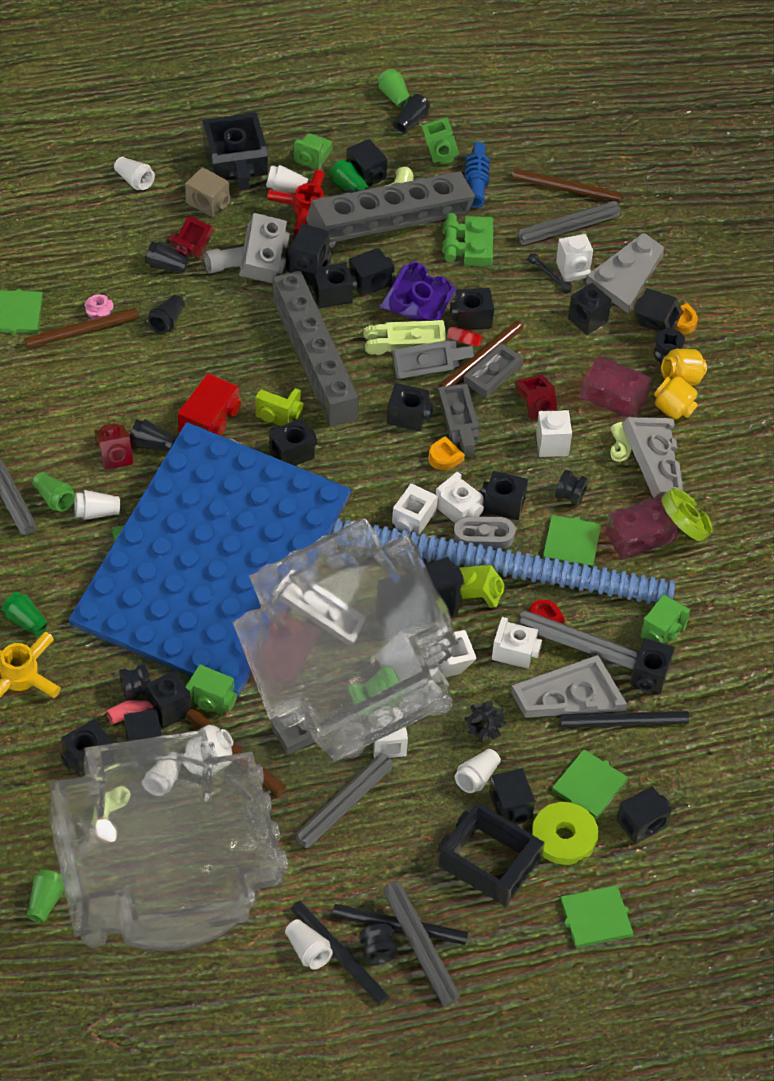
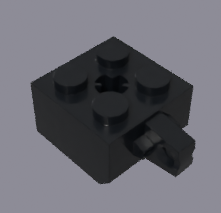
[202,112,268,190]

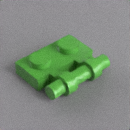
[442,213,493,266]

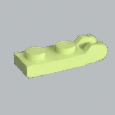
[363,320,446,355]

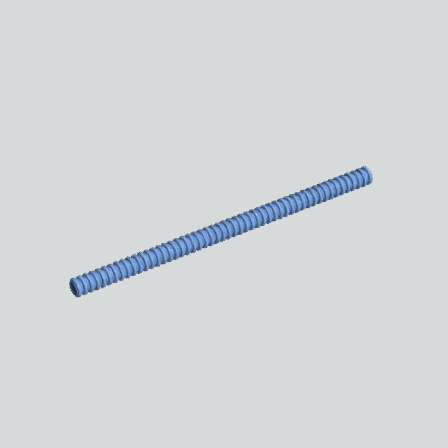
[325,518,676,604]

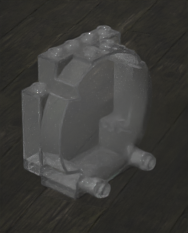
[233,518,459,761]
[49,730,288,951]

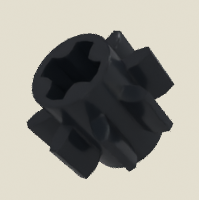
[464,700,507,742]

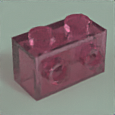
[581,356,652,417]
[605,496,679,560]

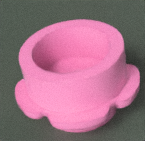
[85,294,113,319]

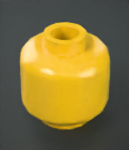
[661,349,707,386]
[654,376,698,420]

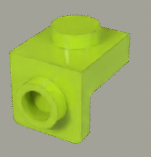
[255,388,303,426]
[459,565,504,608]

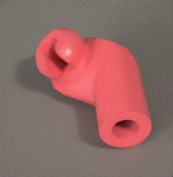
[106,700,154,725]

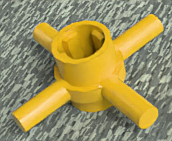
[0,632,61,698]

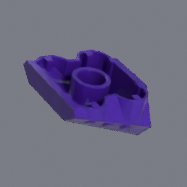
[379,261,457,321]

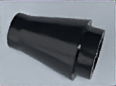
[394,94,430,134]
[145,241,189,274]
[147,295,185,334]
[130,419,176,452]

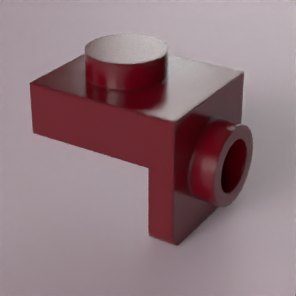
[168,215,215,259]
[94,423,134,470]

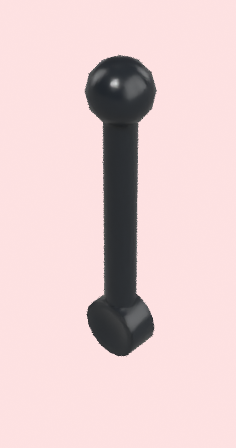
[528,253,572,294]

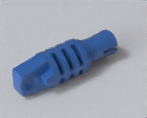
[465,142,490,208]

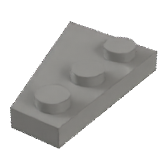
[586,232,665,314]
[621,417,683,499]
[511,655,627,718]

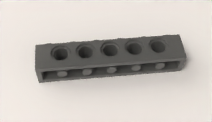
[306,171,475,243]
[273,271,359,427]

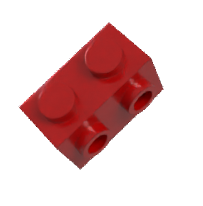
[178,373,241,436]

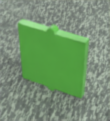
[0,289,43,335]
[543,515,601,568]
[551,749,628,820]
[560,885,633,948]

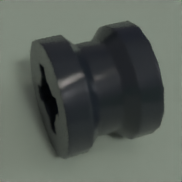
[653,329,685,364]
[555,469,589,506]
[119,663,151,700]
[359,923,398,965]

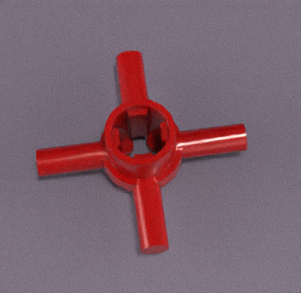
[267,170,325,235]

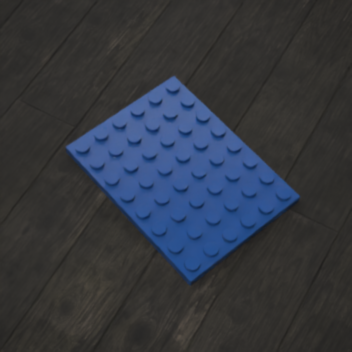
[68,422,351,697]

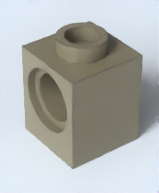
[185,167,230,217]

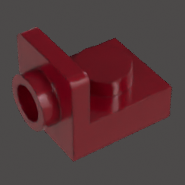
[515,374,558,420]

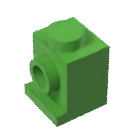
[421,117,460,164]
[640,594,690,644]
[186,664,237,716]

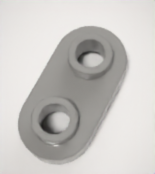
[453,517,516,549]

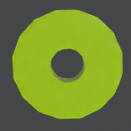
[661,488,713,541]
[532,802,598,865]

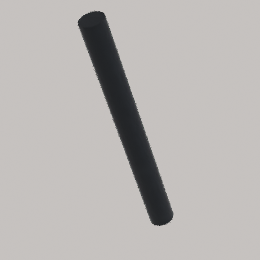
[560,711,689,728]
[291,901,390,1006]
[332,904,468,945]

